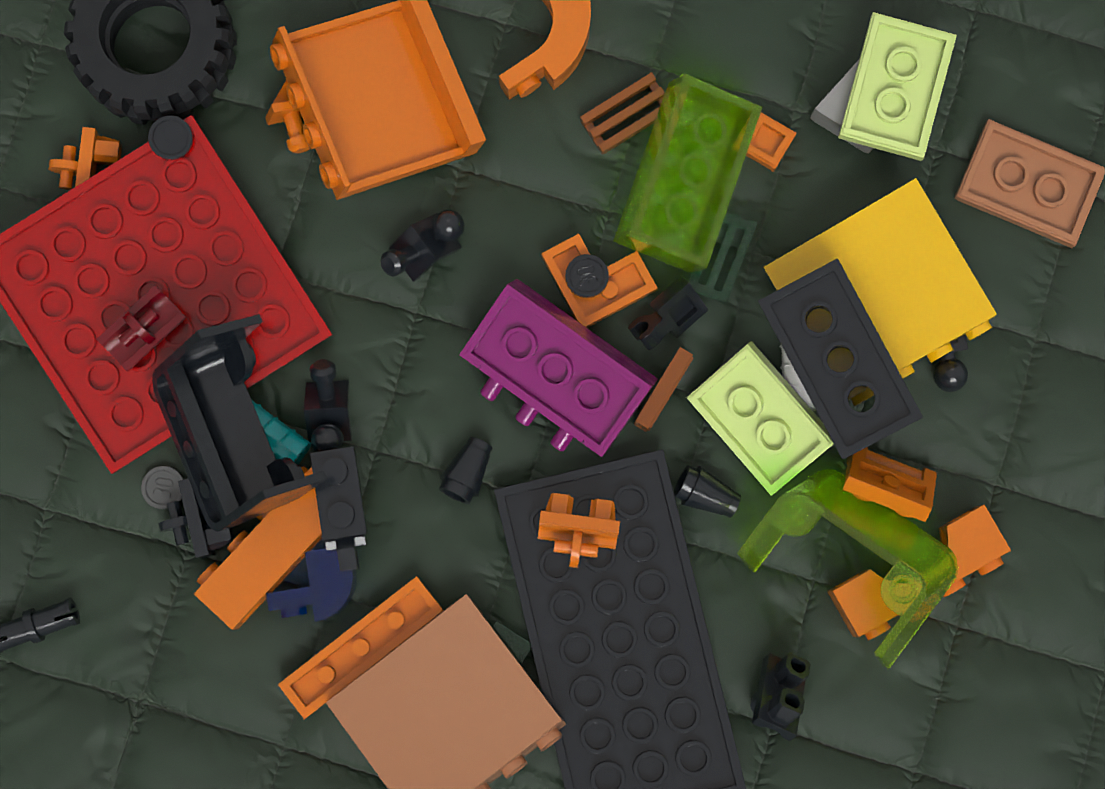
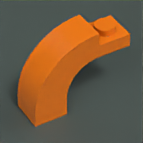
[499,0,591,100]

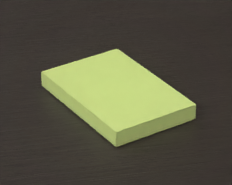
[838,12,957,161]
[687,341,834,496]

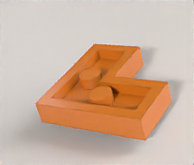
[541,234,658,328]

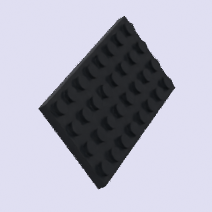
[494,449,746,789]

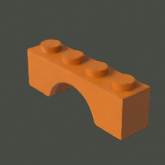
[827,504,1011,640]

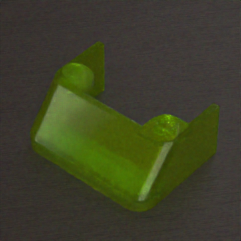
[737,469,959,670]

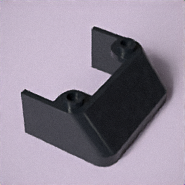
[152,314,327,532]

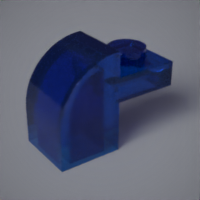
[266,549,357,622]

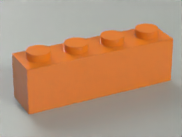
[194,466,322,630]

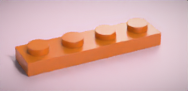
[278,576,444,719]

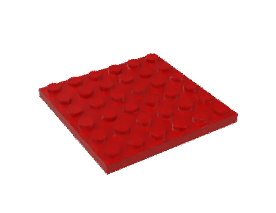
[0,115,333,474]

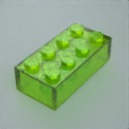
[613,74,762,273]

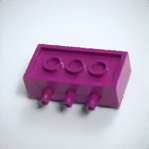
[459,279,658,457]

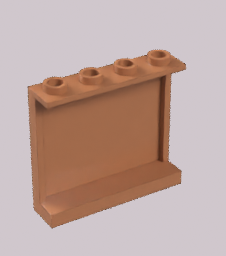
[326,594,566,789]

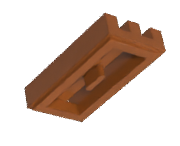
[580,72,675,155]
[634,347,693,432]

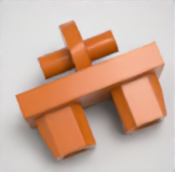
[48,127,122,190]
[537,493,620,568]

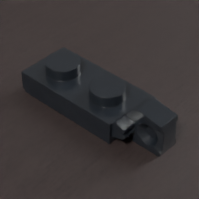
[310,446,368,572]

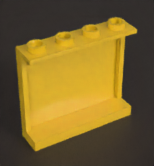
[764,178,997,406]

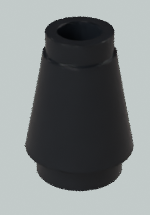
[439,437,493,504]
[674,465,741,518]

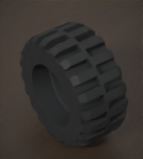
[64,0,237,125]

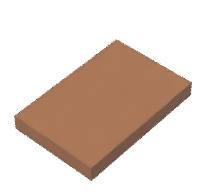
[954,119,1105,248]

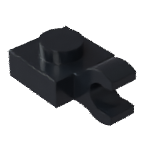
[628,276,708,350]

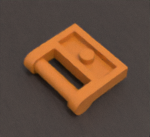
[842,447,937,522]

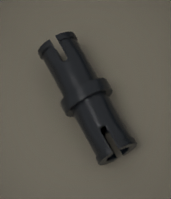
[0,598,80,653]

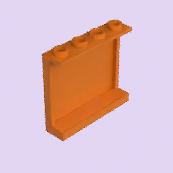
[270,0,486,200]

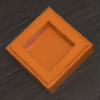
[737,112,796,172]

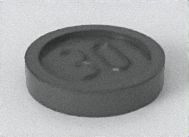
[141,466,184,509]

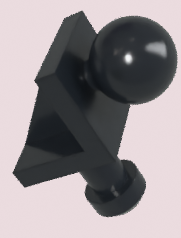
[380,210,465,282]
[304,359,352,452]

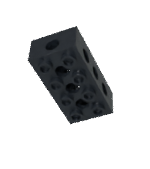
[758,258,923,459]

